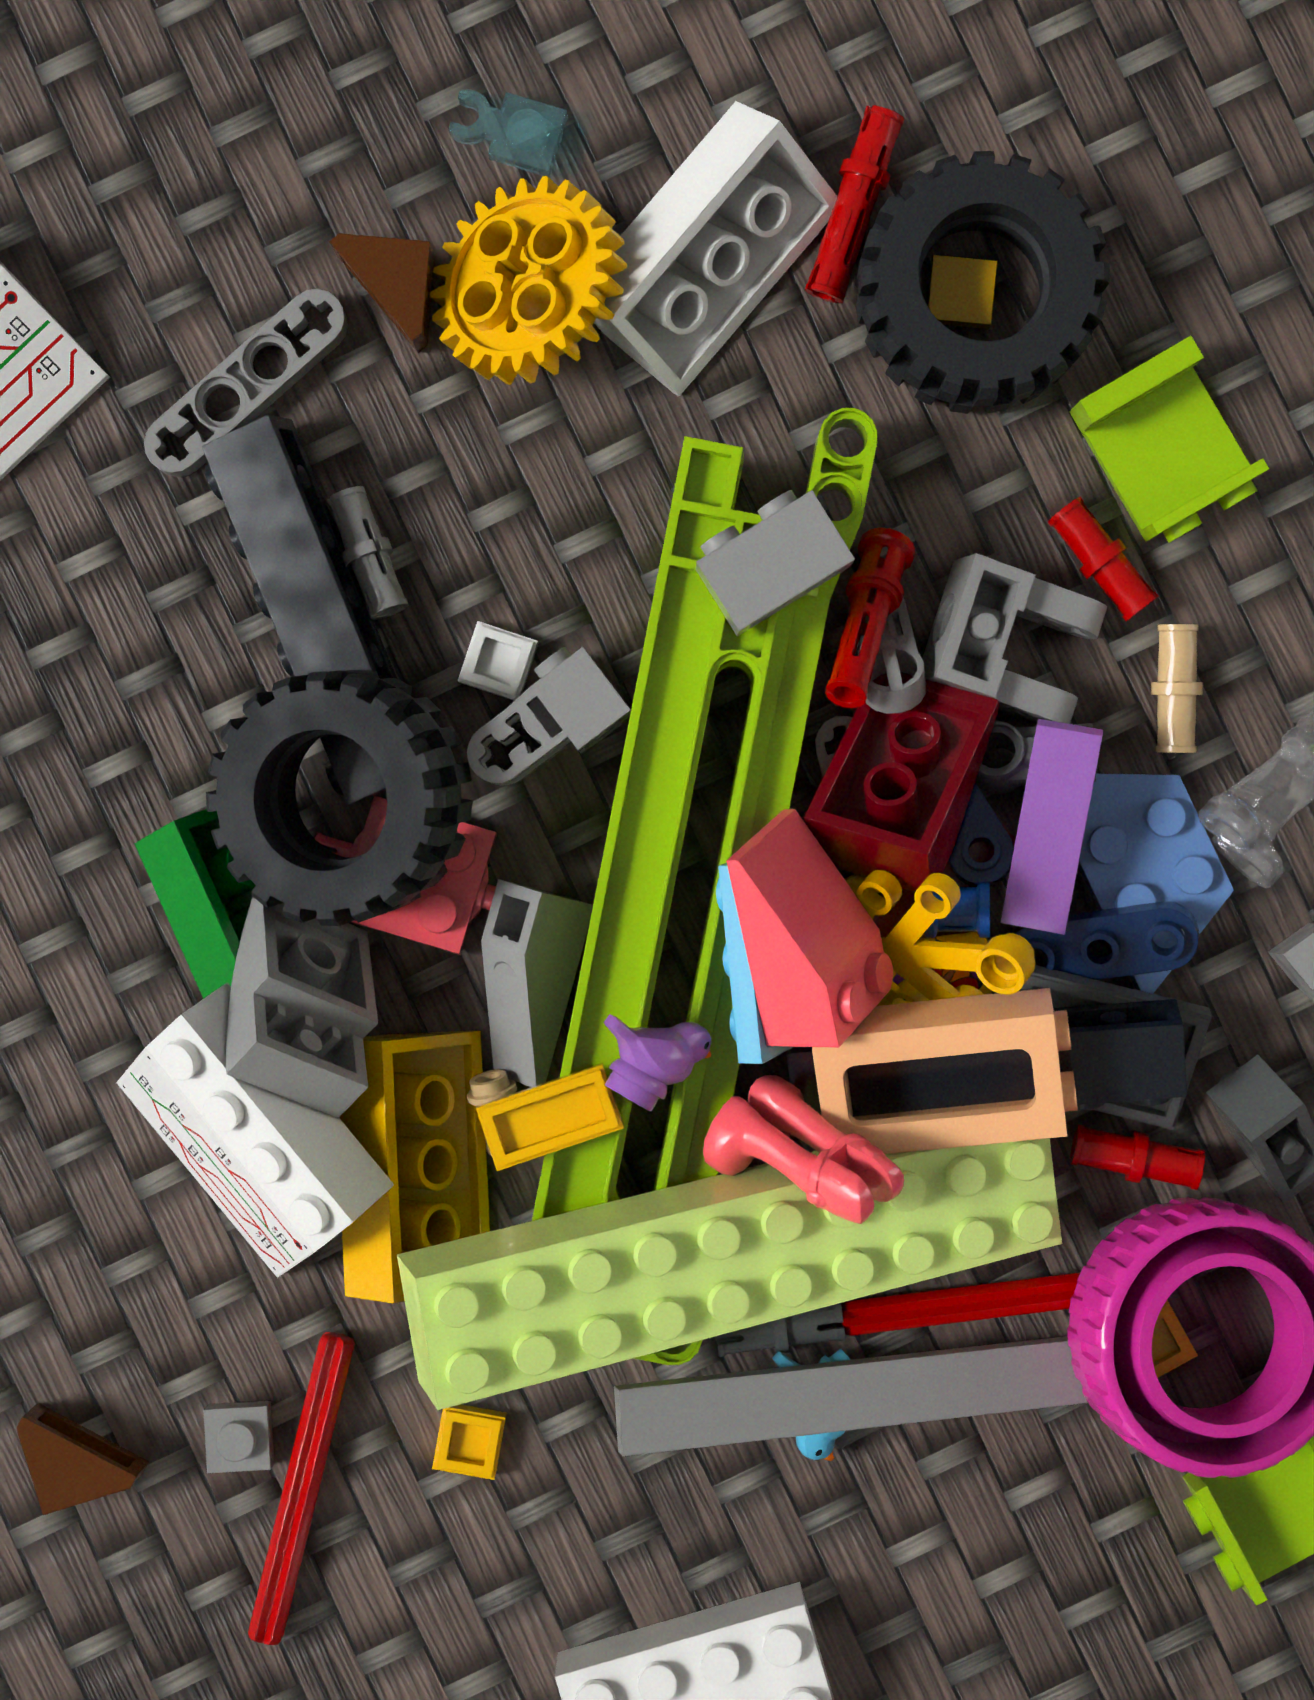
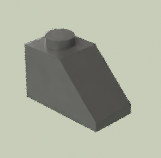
[1206,1054,1314,1204]

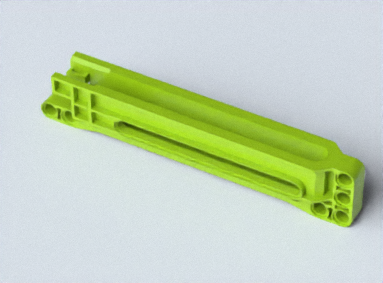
[532,408,877,1365]

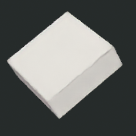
[458,621,539,701]

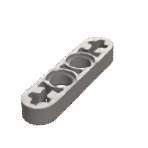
[144,289,348,477]

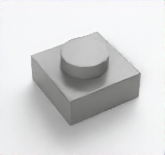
[203,1401,274,1473]

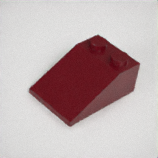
[804,672,999,893]

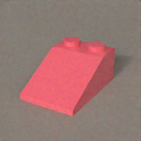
[726,809,893,1048]

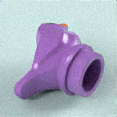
[604,1014,712,1112]

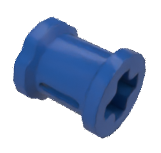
[925,882,990,938]

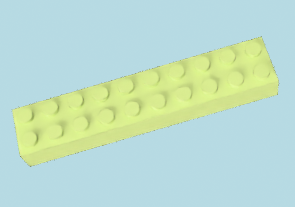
[397,1138,1062,1410]

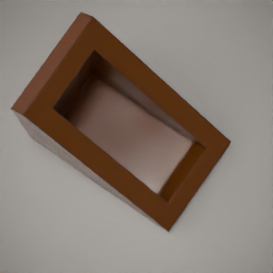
[329,233,436,353]
[16,1403,149,1515]

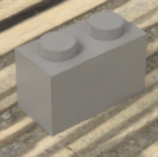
[695,490,855,637]

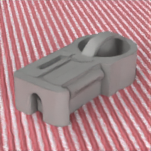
[848,598,926,714]

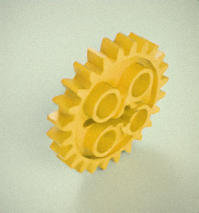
[430,176,627,385]

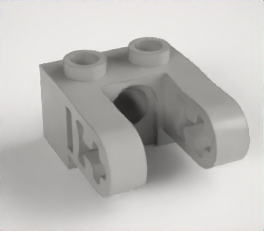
[922,553,1107,724]
[467,647,631,786]

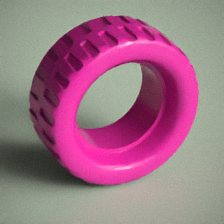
[1067,1197,1314,1478]

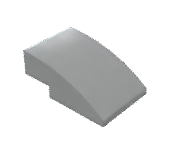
[226,897,378,1118]

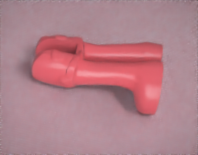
[703,1075,904,1224]

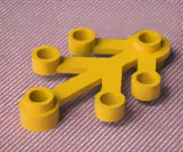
[856,870,1035,1005]

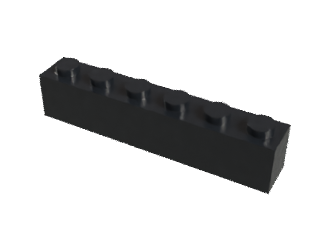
[202,415,397,805]
[787,999,1187,1117]

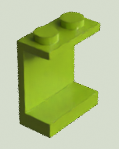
[1069,336,1269,543]
[1182,1436,1314,1606]

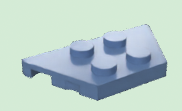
[1078,774,1234,994]

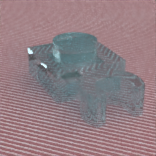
[449,89,568,178]

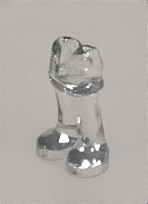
[1198,711,1314,889]

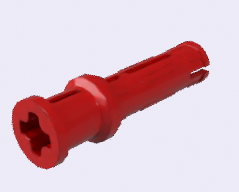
[825,527,915,708]

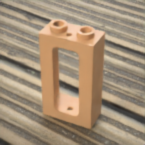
[812,988,1078,1154]

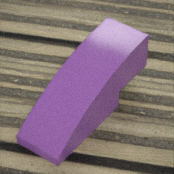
[1001,718,1103,935]

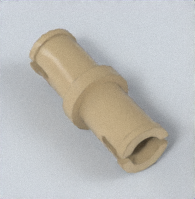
[1151,624,1203,753]

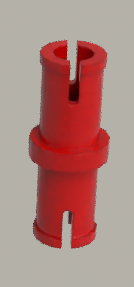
[1048,496,1159,622]
[1070,1124,1205,1190]

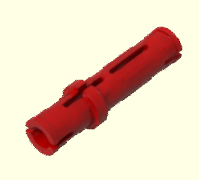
[805,105,905,303]

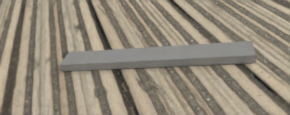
[614,1336,1088,1456]

